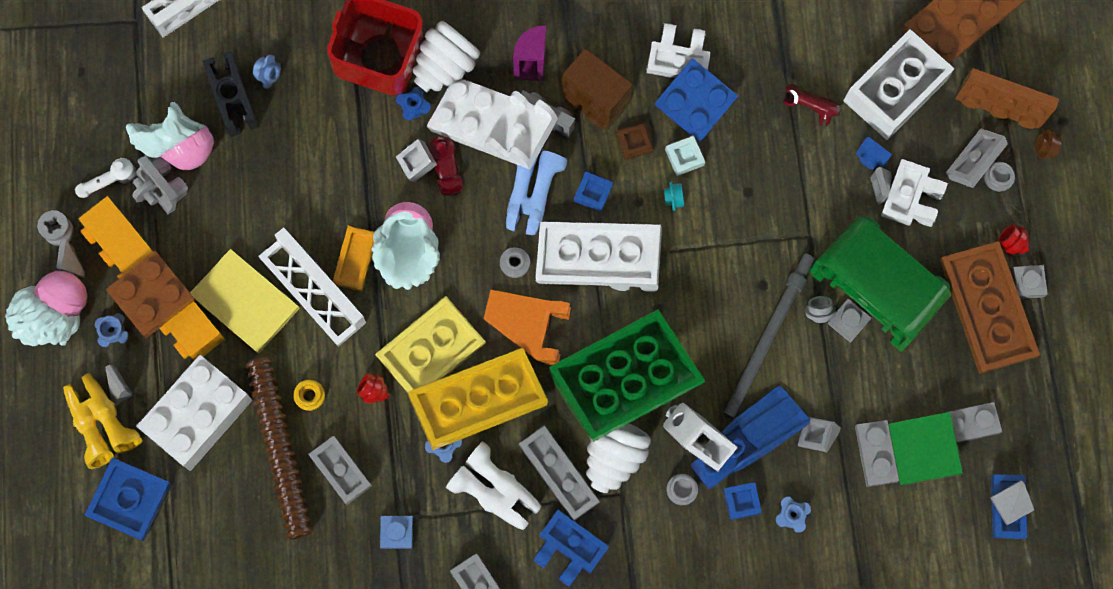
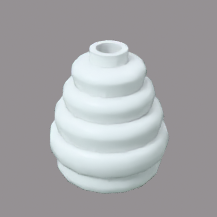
[413,21,480,92]
[586,423,651,493]

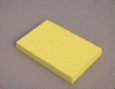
[190,249,300,354]
[375,296,486,394]

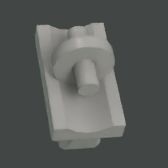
[133,155,188,214]

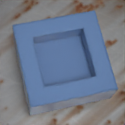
[380,516,413,549]

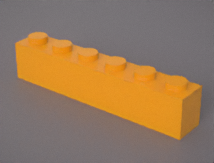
[78,196,225,361]

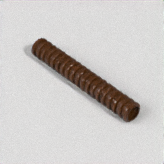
[245,357,314,540]

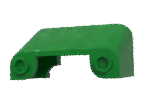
[809,216,951,352]

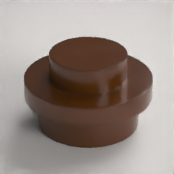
[1035,129,1062,159]

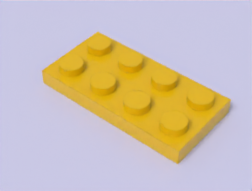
[409,348,548,451]

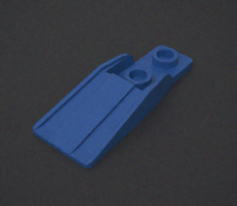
[691,386,810,489]

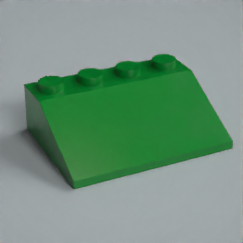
[549,310,705,442]

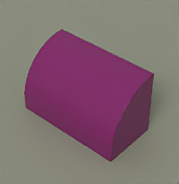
[513,26,546,81]

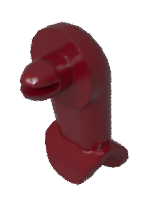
[783,84,840,126]
[428,136,463,196]

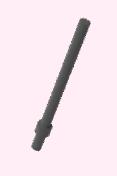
[723,254,815,419]

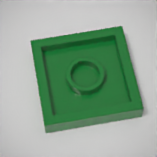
[888,412,964,486]

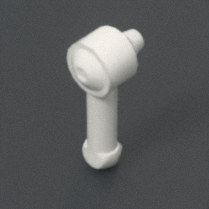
[75,158,136,198]

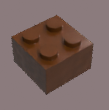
[561,48,633,131]

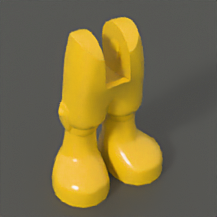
[63,373,142,469]

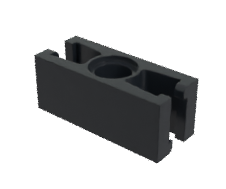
[202,51,259,137]

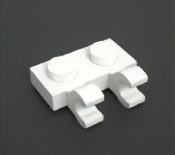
[647,23,711,78]
[881,159,948,227]

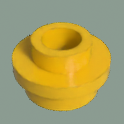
[294,380,325,411]

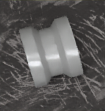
[37,210,74,246]

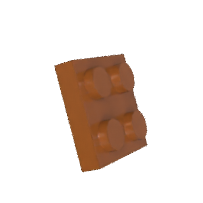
[106,251,195,338]

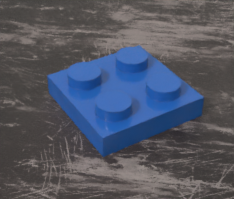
[654,58,738,143]
[84,458,171,541]

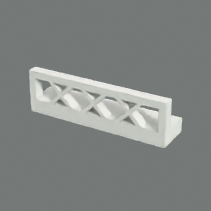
[142,0,219,37]
[259,227,366,347]

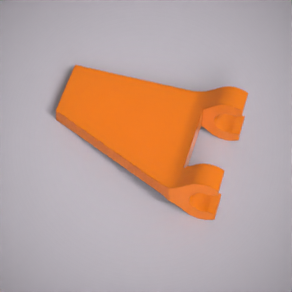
[484,289,571,365]

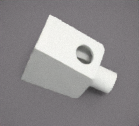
[663,403,738,471]

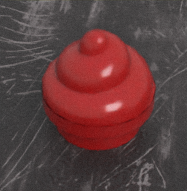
[998,224,1029,254]
[356,373,390,404]

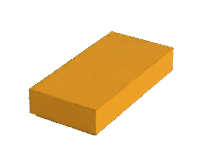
[333,226,374,292]

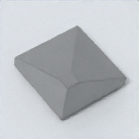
[870,167,892,205]
[56,239,85,278]
[105,364,132,406]
[798,417,841,452]
[990,481,1034,525]

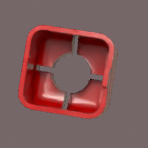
[327,0,425,96]

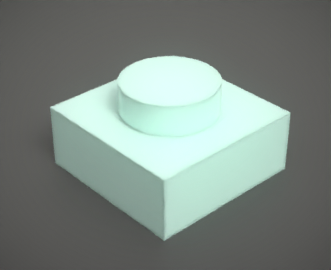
[665,136,705,176]

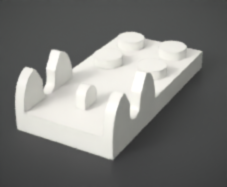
[427,79,558,169]
[535,222,662,292]

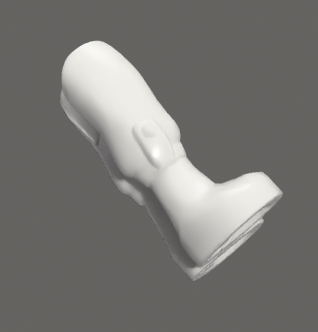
[446,441,541,530]

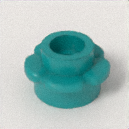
[664,181,684,211]

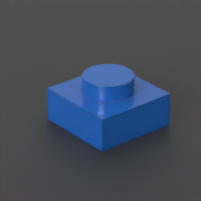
[855,137,892,170]
[574,171,613,213]
[723,482,762,520]

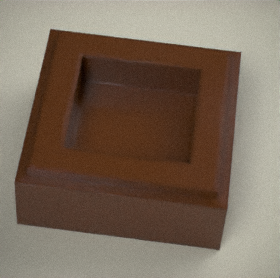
[616,122,654,161]

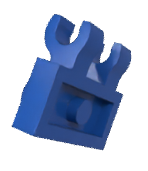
[534,510,609,587]

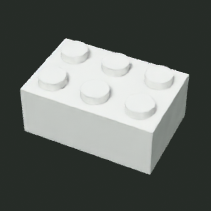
[844,29,954,140]
[137,355,253,471]

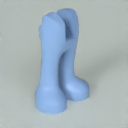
[506,151,568,235]

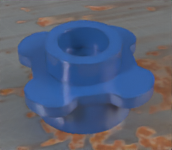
[396,87,431,120]

